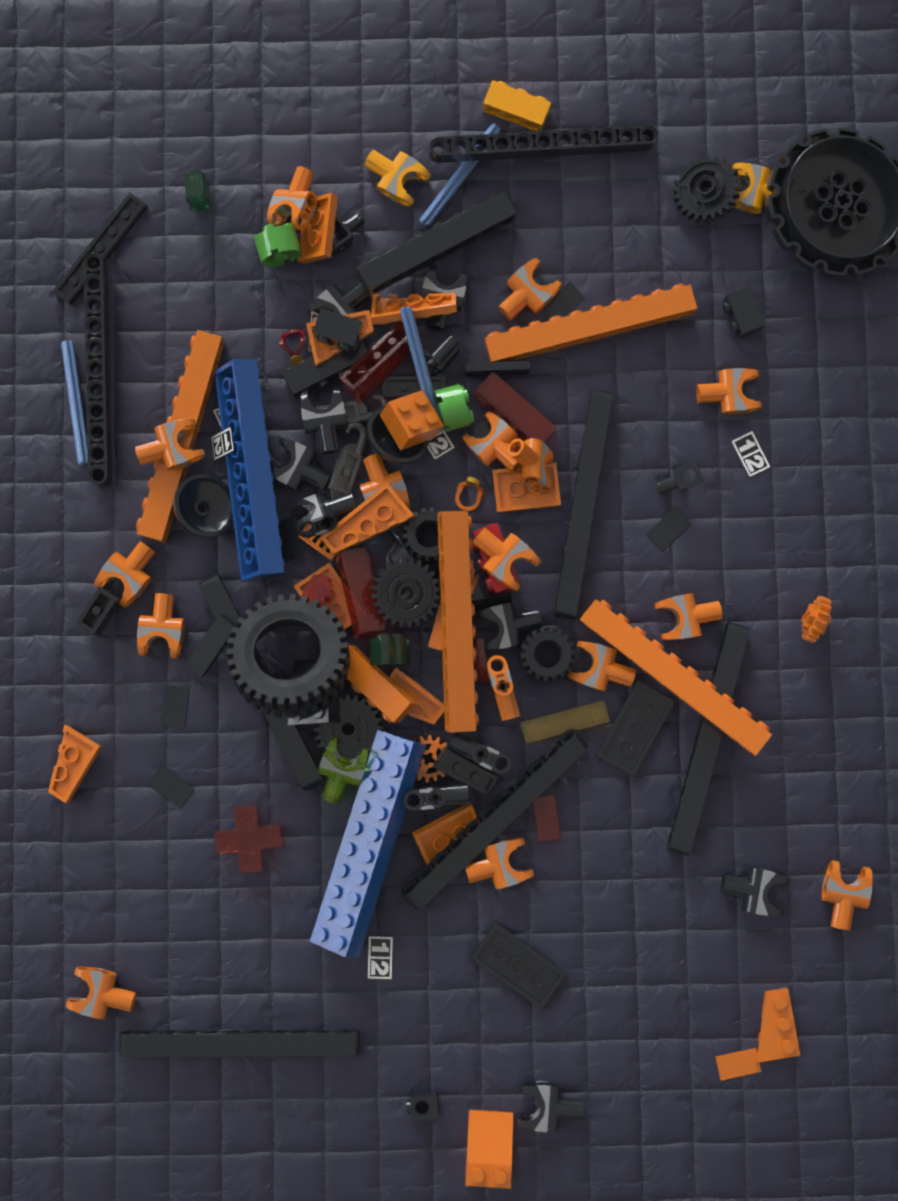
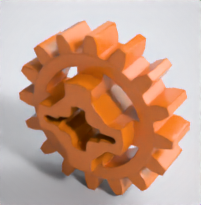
[801,595,832,643]
[414,735,450,783]

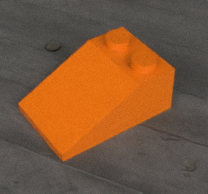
[465,1109,513,1189]

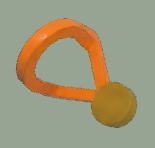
[455,477,484,512]

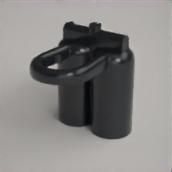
[423,334,460,376]

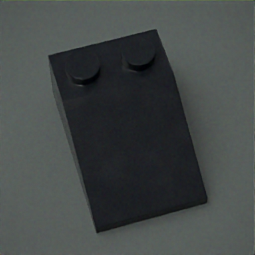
[288,659,339,726]

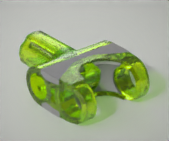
[317,737,369,803]

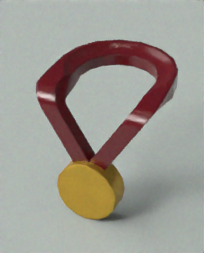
[279,329,306,366]

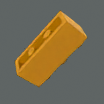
[483,80,551,131]

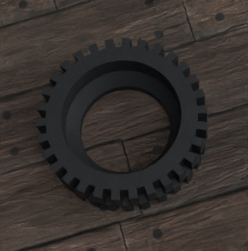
[226,594,350,718]

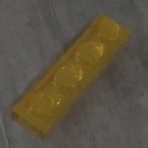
[520,701,610,743]

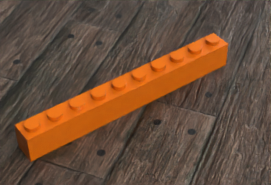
[484,284,697,362]
[136,330,225,543]
[437,511,479,733]
[580,599,772,756]

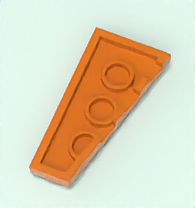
[371,293,457,325]
[320,483,415,555]

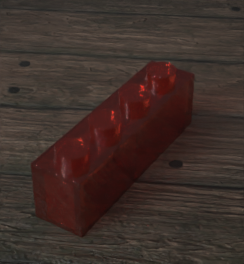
[339,321,411,403]
[475,372,557,444]
[336,547,386,639]

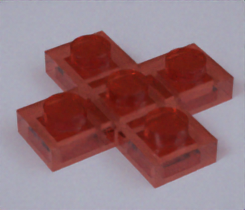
[214,805,283,873]

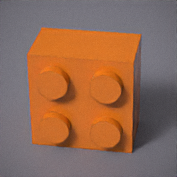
[380,390,444,451]

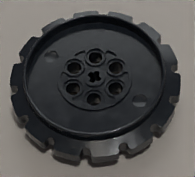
[765,128,898,279]

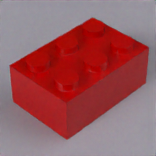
[471,523,520,596]

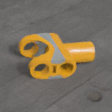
[364,150,431,207]
[732,163,772,214]

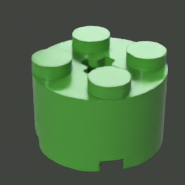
[254,223,302,267]
[434,384,474,432]

